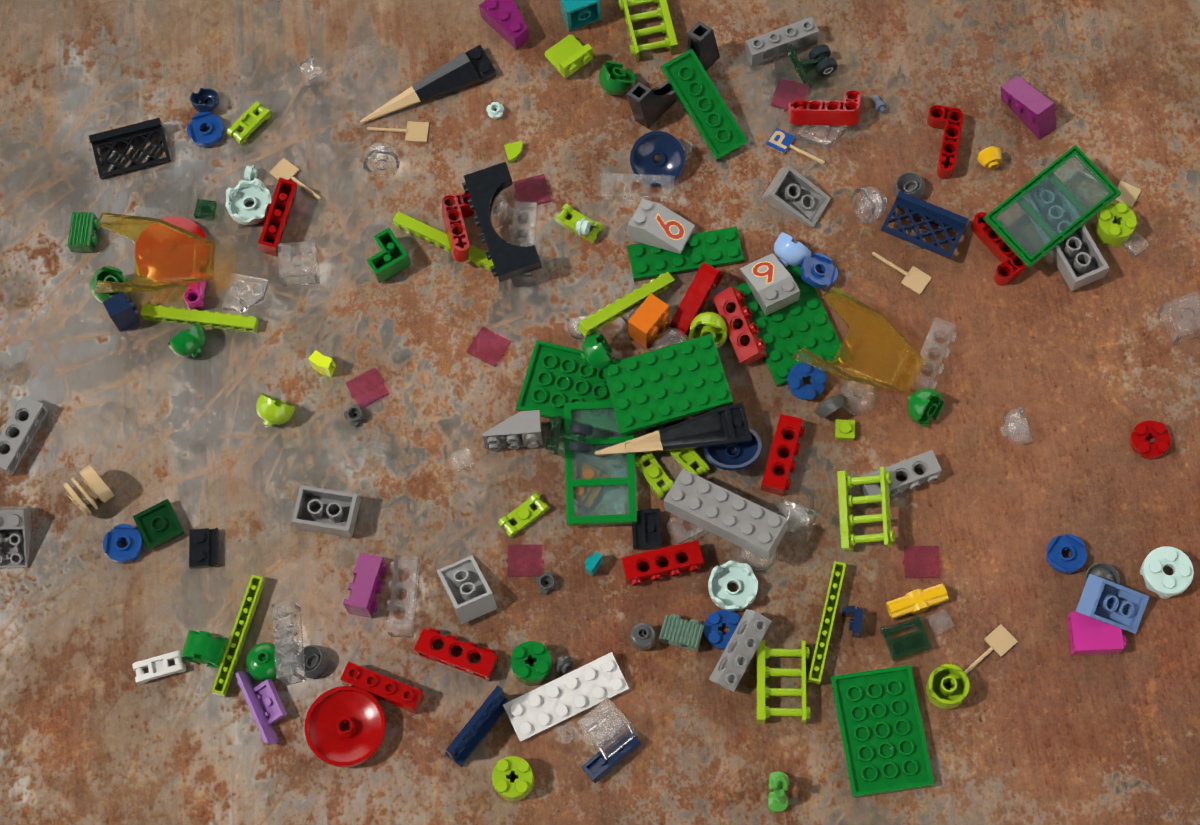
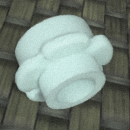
[486,102,504,119]
[244,165,258,181]
[575,218,590,236]

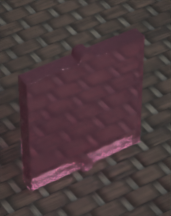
[771,78,809,112]
[513,174,551,209]
[466,326,511,367]
[346,368,390,409]
[506,544,544,577]
[902,546,941,578]

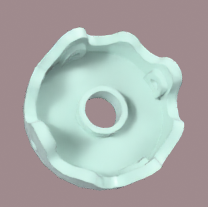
[225,179,272,225]
[1140,546,1194,599]
[708,560,758,612]

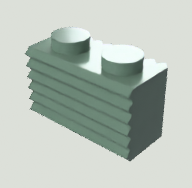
[659,614,704,652]

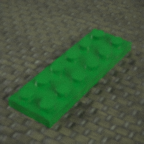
[660,49,748,161]
[627,227,744,282]

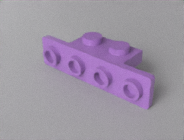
[235,672,287,745]

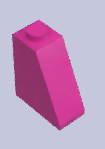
[1067,611,1126,656]

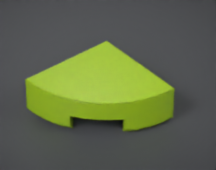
[504,140,523,163]

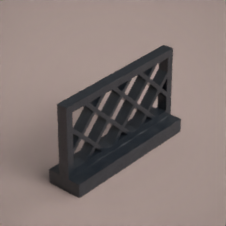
[89,118,171,179]

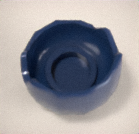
[189,88,220,112]

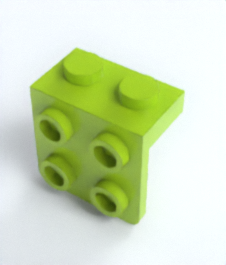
[545,34,593,79]

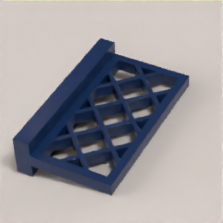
[881,191,969,259]
[445,685,509,767]

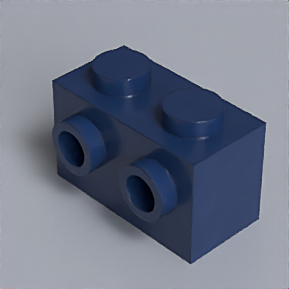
[103,292,140,331]

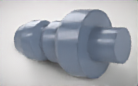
[872,95,887,113]

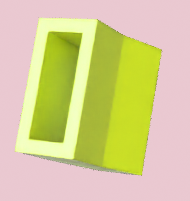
[308,350,336,377]

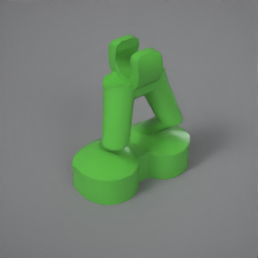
[768,771,789,813]

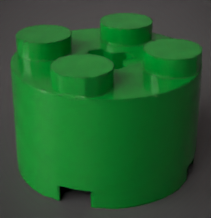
[181,630,227,668]
[511,641,552,686]

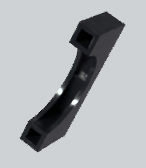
[627,21,720,129]
[462,162,542,282]

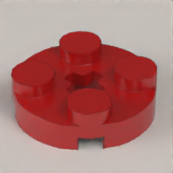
[1130,420,1171,460]

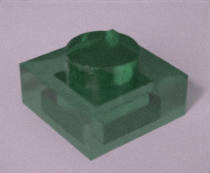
[194,199,217,221]

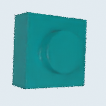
[584,551,603,577]

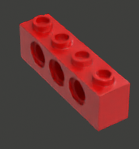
[258,177,297,256]
[712,287,767,366]
[761,413,805,496]
[621,540,704,586]
[414,628,499,682]
[340,661,424,714]

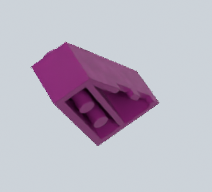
[479,0,529,50]
[1001,75,1056,140]
[343,553,387,618]

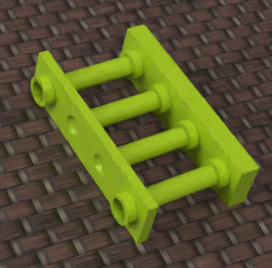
[618,0,678,62]
[837,467,895,552]
[756,640,810,725]

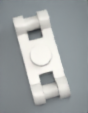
[132,650,186,684]

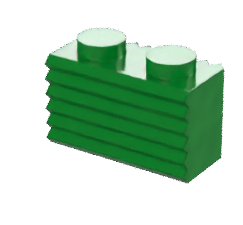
[67,212,100,252]

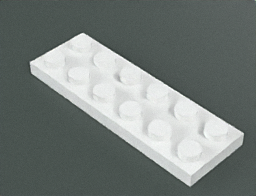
[503,652,629,741]

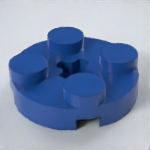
[187,112,224,147]
[800,253,838,290]
[787,362,826,400]
[103,524,143,563]
[1046,534,1087,575]
[704,610,741,650]

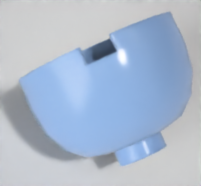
[774,232,811,267]

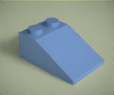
[1076,574,1150,634]

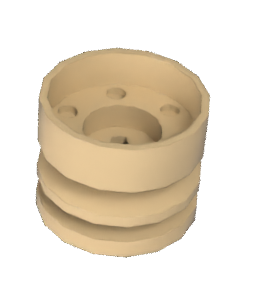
[63,464,115,516]

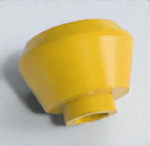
[977,146,1002,170]

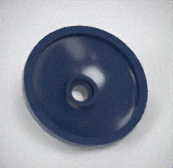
[630,131,685,187]
[704,428,762,471]

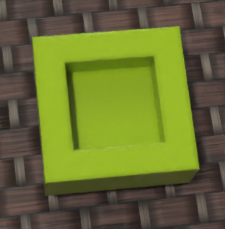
[835,419,855,441]

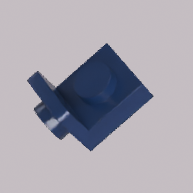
[842,606,863,638]

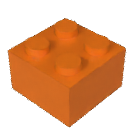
[628,293,670,348]

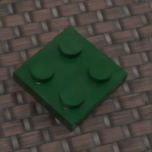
[133,499,185,551]

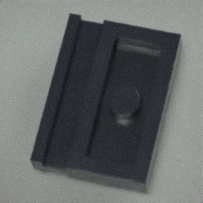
[632,508,662,550]
[189,528,219,569]

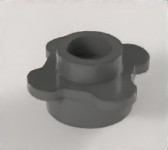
[344,404,367,427]
[535,572,558,594]
[554,656,573,676]

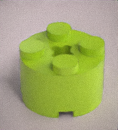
[1095,202,1137,247]
[926,664,970,709]
[492,756,534,801]

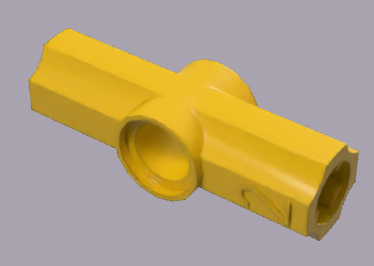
[886,584,949,619]

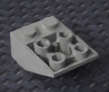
[482,410,543,451]
[0,506,32,568]

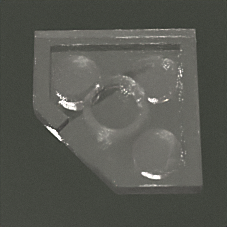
[797,125,848,150]
[222,273,269,313]

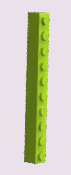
[392,211,494,271]
[578,272,675,337]
[140,304,259,333]
[808,561,846,685]
[211,575,265,697]

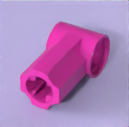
[184,271,208,310]

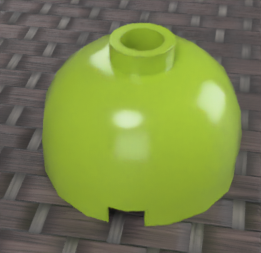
[689,312,727,346]
[256,393,296,427]

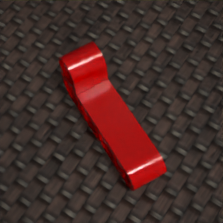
[788,90,861,126]
[927,105,964,179]
[442,193,476,262]
[971,212,1026,286]
[670,262,723,336]

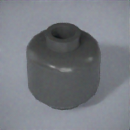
[630,622,656,651]

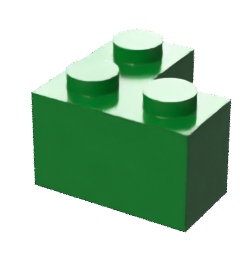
[367,227,411,283]

